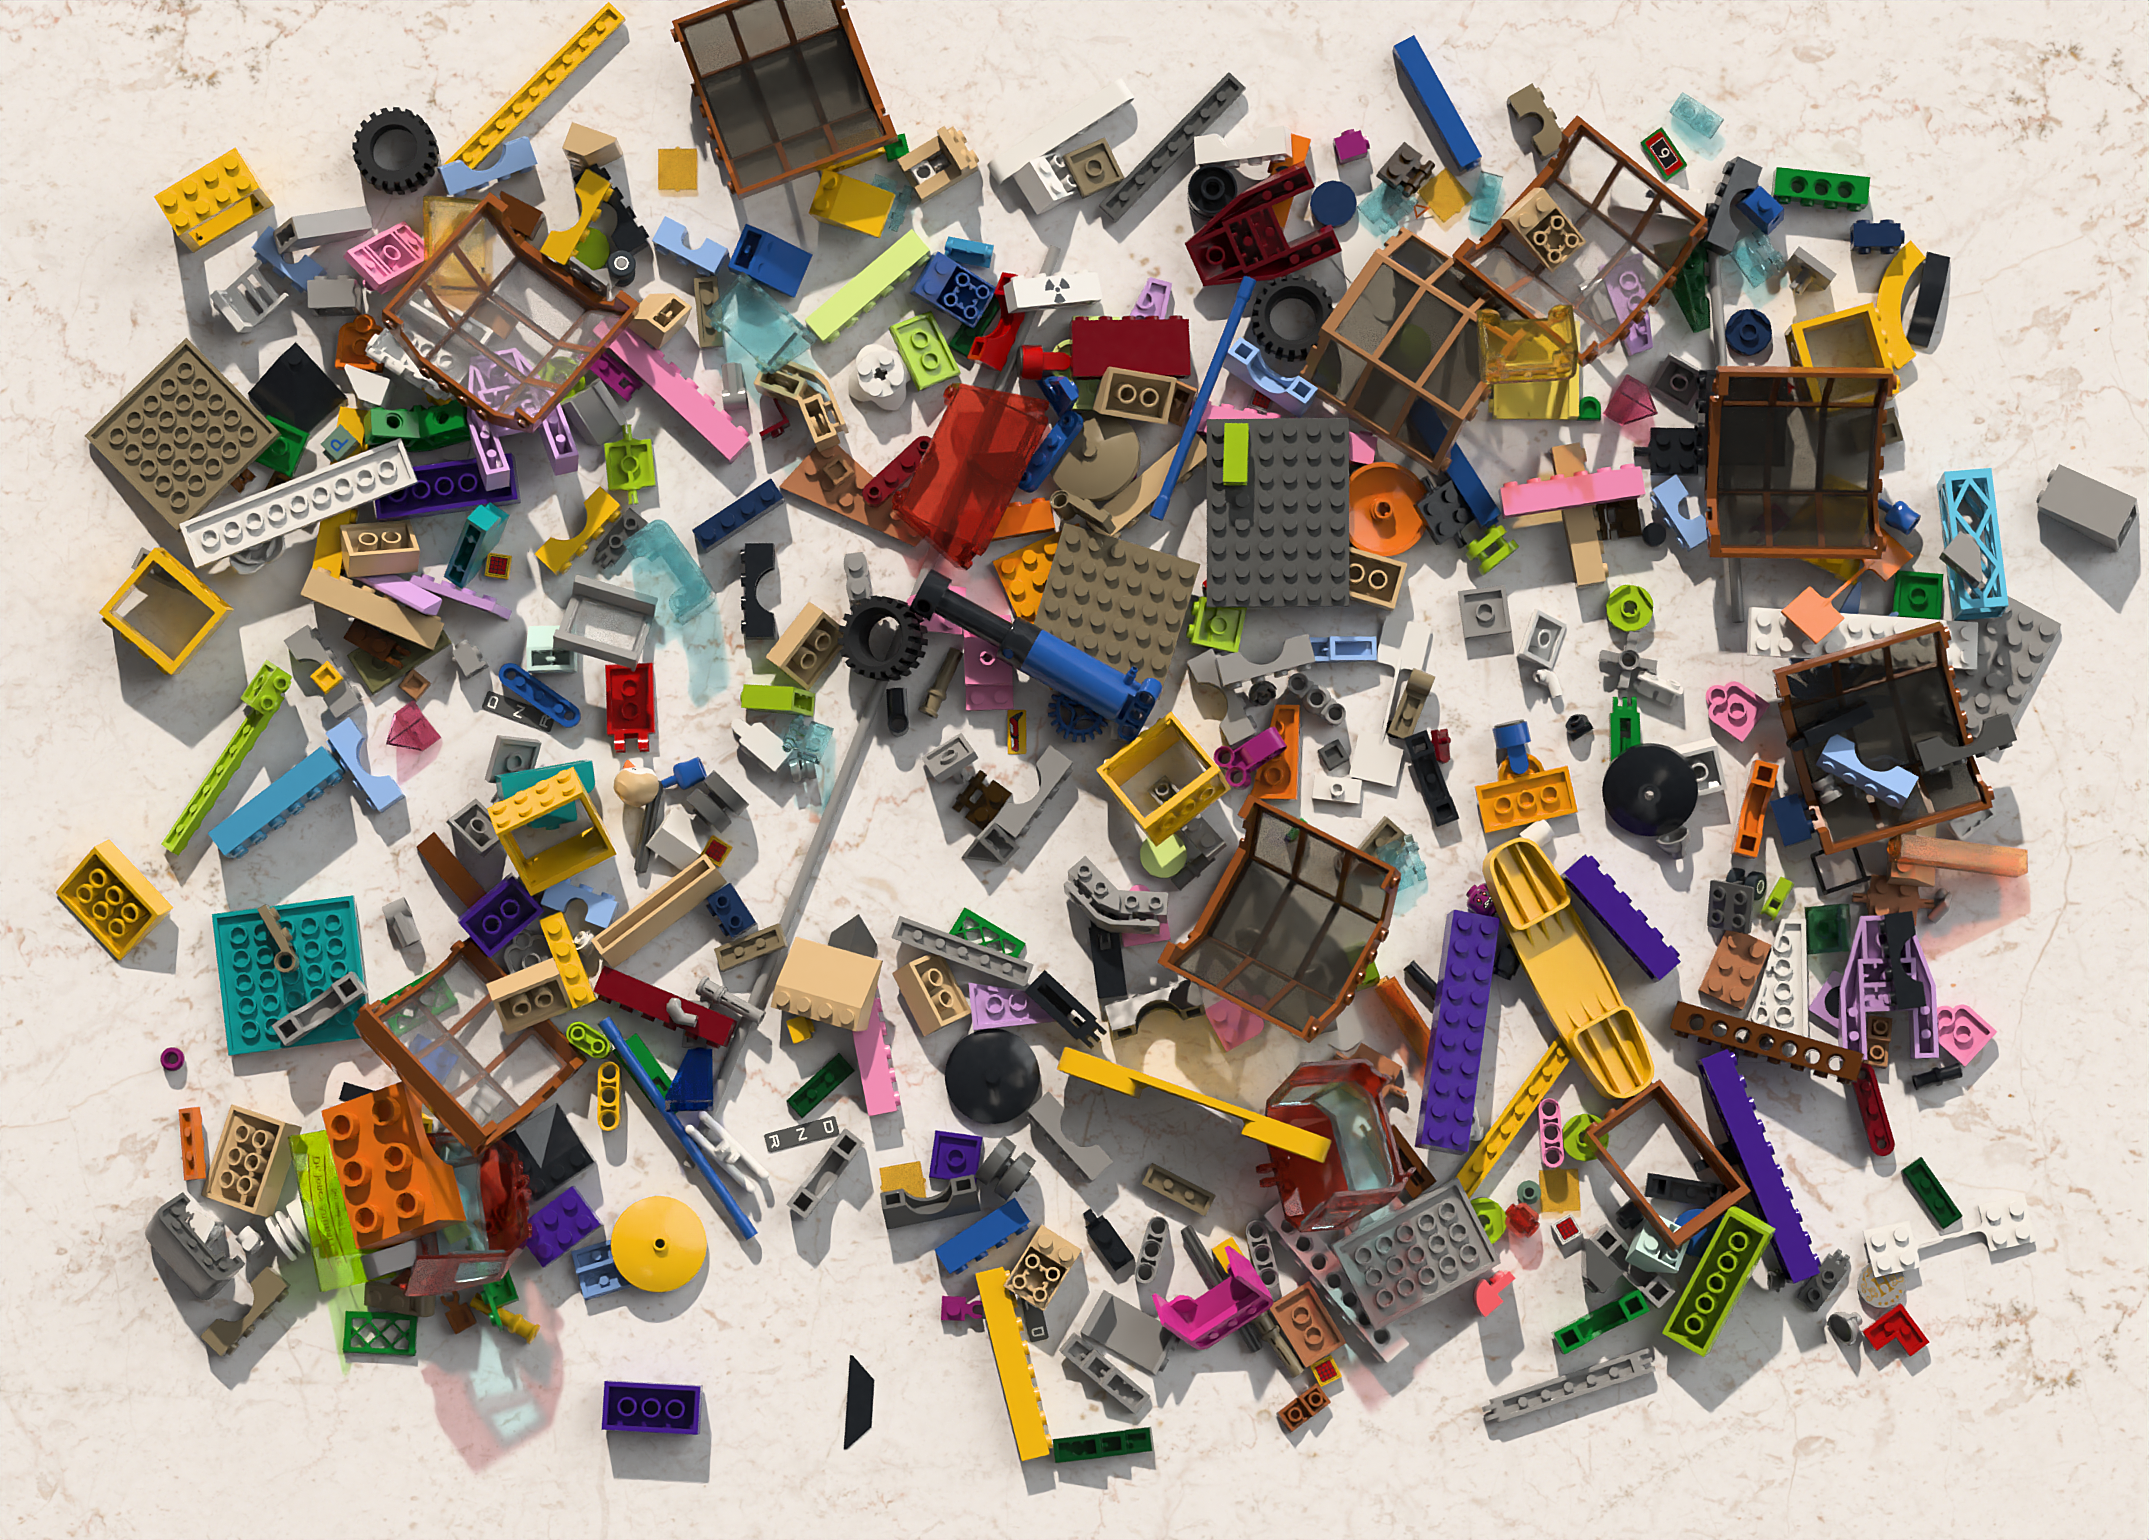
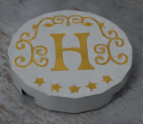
[1857,1263,1906,1308]

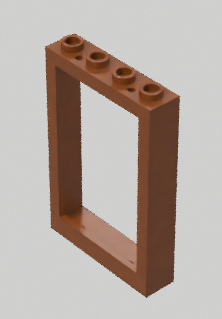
[1582,1079,1750,1252]

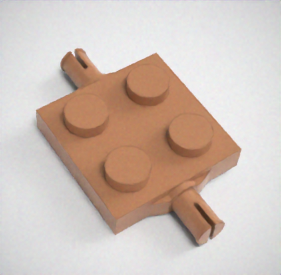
[1852,874,1934,926]
[1332,1042,1407,1108]

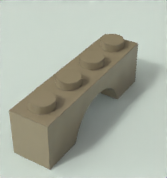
[200,1266,291,1356]

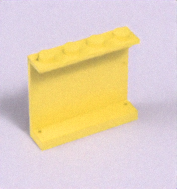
[1488,322,1579,420]

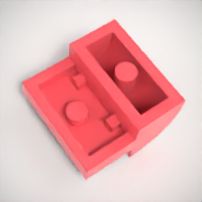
[1473,1270,1516,1317]

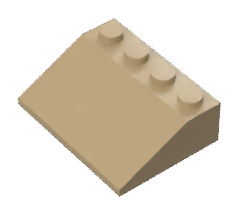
[771,937,883,1032]
[201,1104,302,1217]

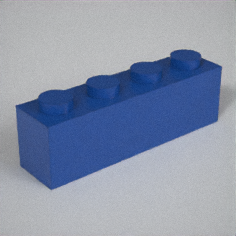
[935,1198,1031,1275]

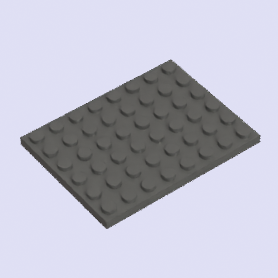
[1207,418,1349,608]

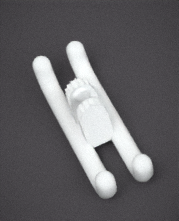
[685,1111,769,1194]

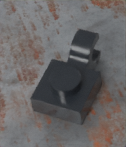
[1693,1141,1739,1172]

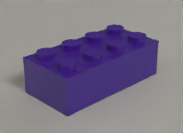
[601,1380,703,1435]

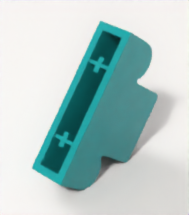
[443,502,510,589]
[495,759,595,830]

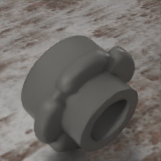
[1767,1269,1785,1293]

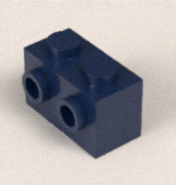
[1770,793,1816,848]
[706,883,757,939]

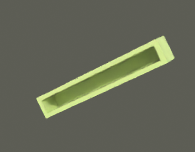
[805,229,931,345]

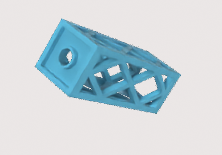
[1937,468,2009,621]

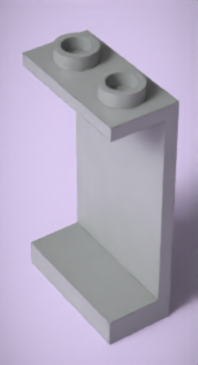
[1080,1290,1181,1374]

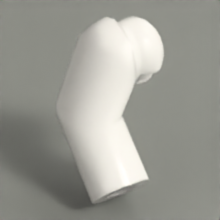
[1533,668,1563,698]

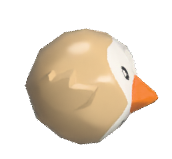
[613,760,659,807]

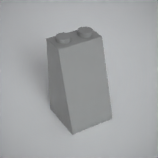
[2036,464,2139,552]

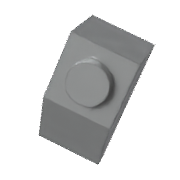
[1939,531,1983,588]

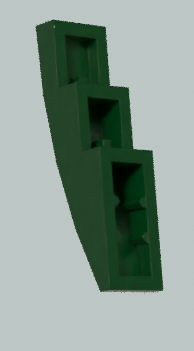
[1052,1427,1154,1463]

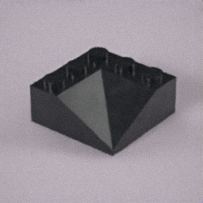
[495,1103,597,1202]

